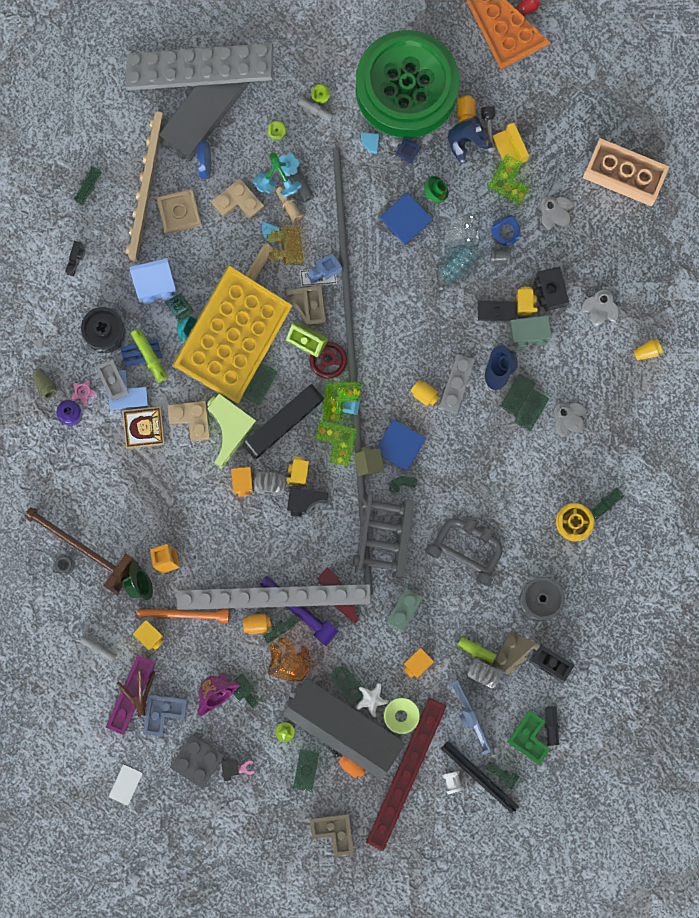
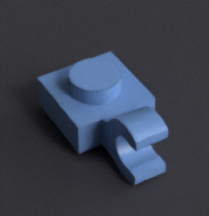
[308,254,342,284]

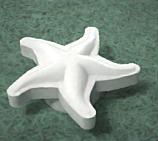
[356,683,389,717]

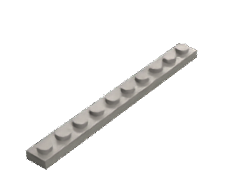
[177,584,371,610]

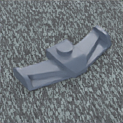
[448,680,492,756]

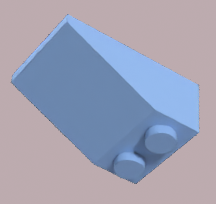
[129,259,177,304]

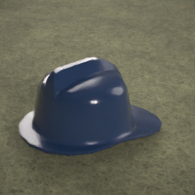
[485,345,518,390]

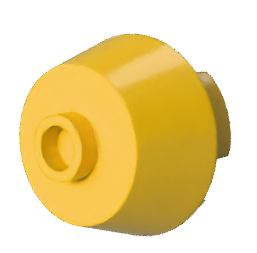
[556,503,594,541]

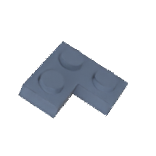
[143,695,188,737]

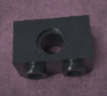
[534,266,569,312]
[529,644,575,682]

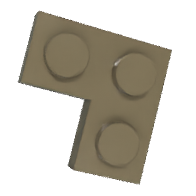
[310,814,354,857]

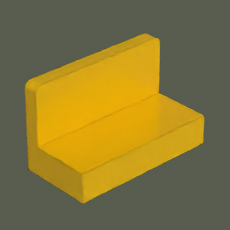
[492,123,529,168]

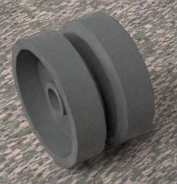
[519,577,565,621]

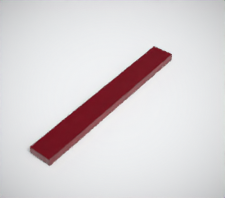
[366,698,447,851]

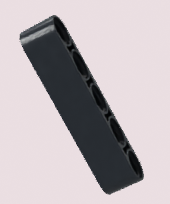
[242,384,325,459]

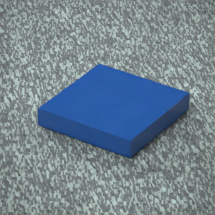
[380,193,433,245]
[376,419,426,472]

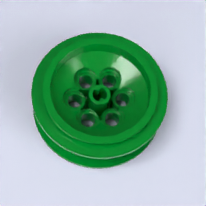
[355,30,459,139]

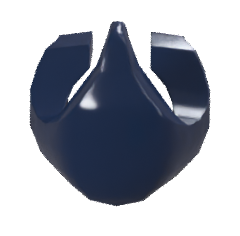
[448,116,494,163]

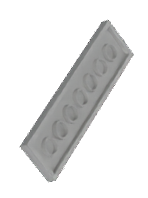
[125,43,274,91]

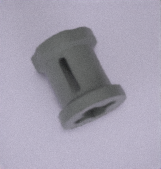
[490,247,511,265]

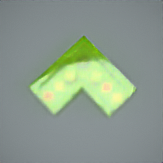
[488,154,530,205]
[322,382,361,422]
[315,420,357,466]

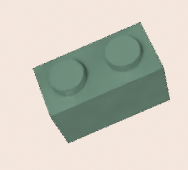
[509,316,552,348]
[386,588,423,633]

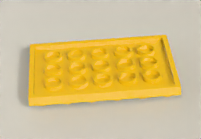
[172,266,293,404]

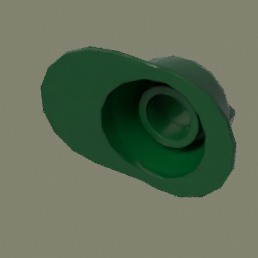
[122,561,153,600]

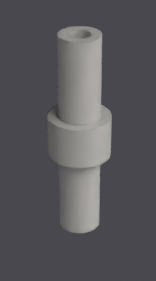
[298,97,334,121]
[79,635,117,662]

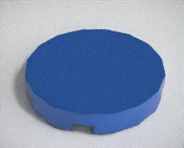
[197,142,211,179]

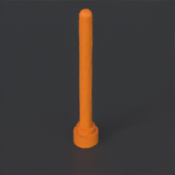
[136,608,230,624]

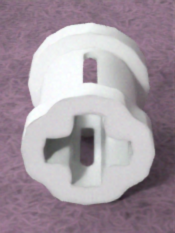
[442,770,464,794]

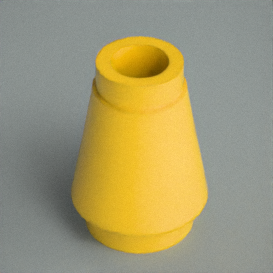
[633,339,663,361]

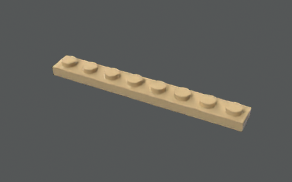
[126,112,164,262]

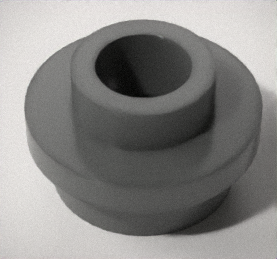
[54,556,74,575]

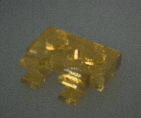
[266,226,304,265]

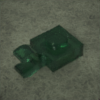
[232,674,259,708]

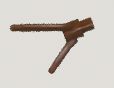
[117,669,156,717]

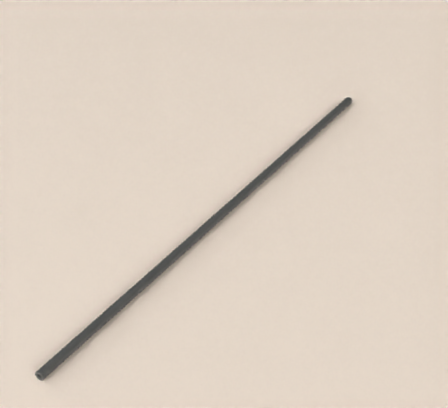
[332,148,373,595]

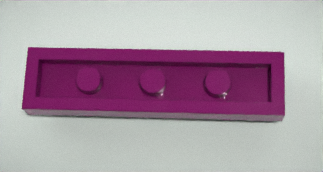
[106,655,156,735]

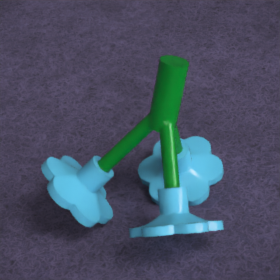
[253,153,302,197]

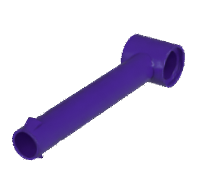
[260,576,339,646]

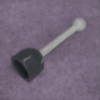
[481,106,496,152]

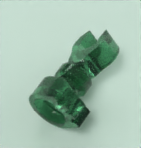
[486,762,520,790]

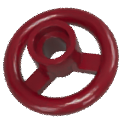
[309,342,347,379]

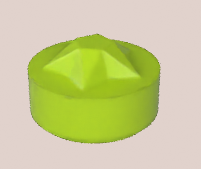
[311,84,330,104]
[267,120,286,140]
[275,722,295,742]

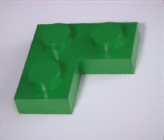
[507,710,550,765]

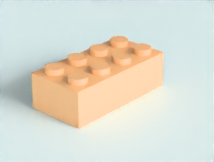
[583,138,669,207]

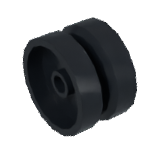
[81,307,126,354]

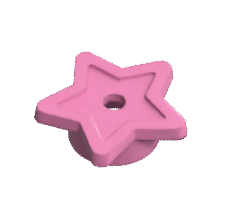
[71,380,96,405]

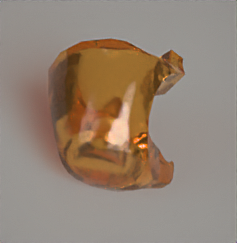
[267,637,311,682]

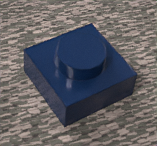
[396,138,421,164]

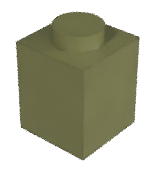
[354,446,384,476]

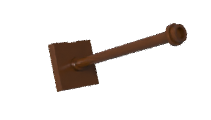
[25,507,139,595]

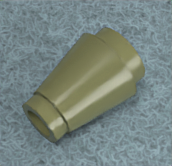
[32,370,57,399]

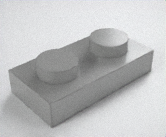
[95,359,129,402]

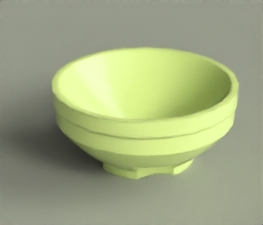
[384,698,419,734]

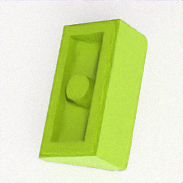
[286,322,329,357]

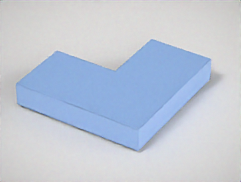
[108,370,148,410]

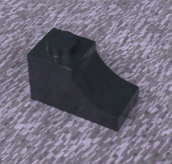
[287,487,328,518]

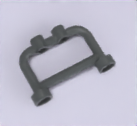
[425,518,503,587]

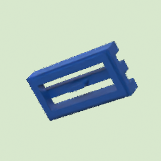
[120,339,162,367]

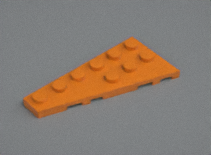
[466,0,551,70]

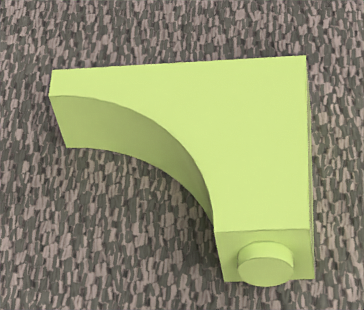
[207,394,256,469]

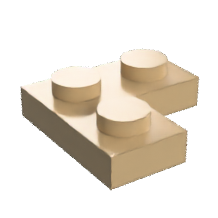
[211,178,264,219]
[168,401,210,442]

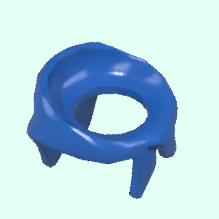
[491,214,522,245]

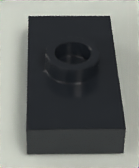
[478,301,516,321]

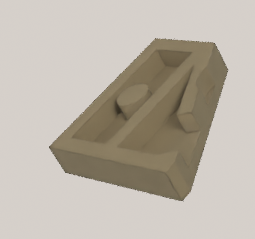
[286,285,327,326]
[492,632,540,674]

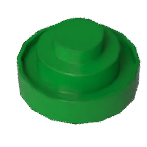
[424,176,449,204]

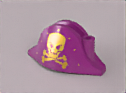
[197,673,239,716]

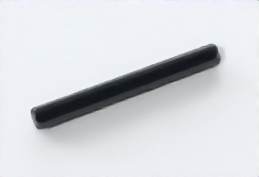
[441,742,519,814]

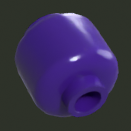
[56,400,83,426]

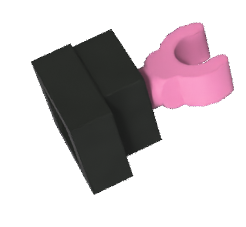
[221,760,254,781]

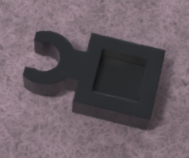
[65,241,85,277]

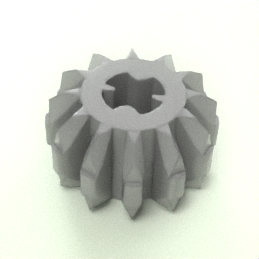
[254,472,286,496]
[467,659,501,688]

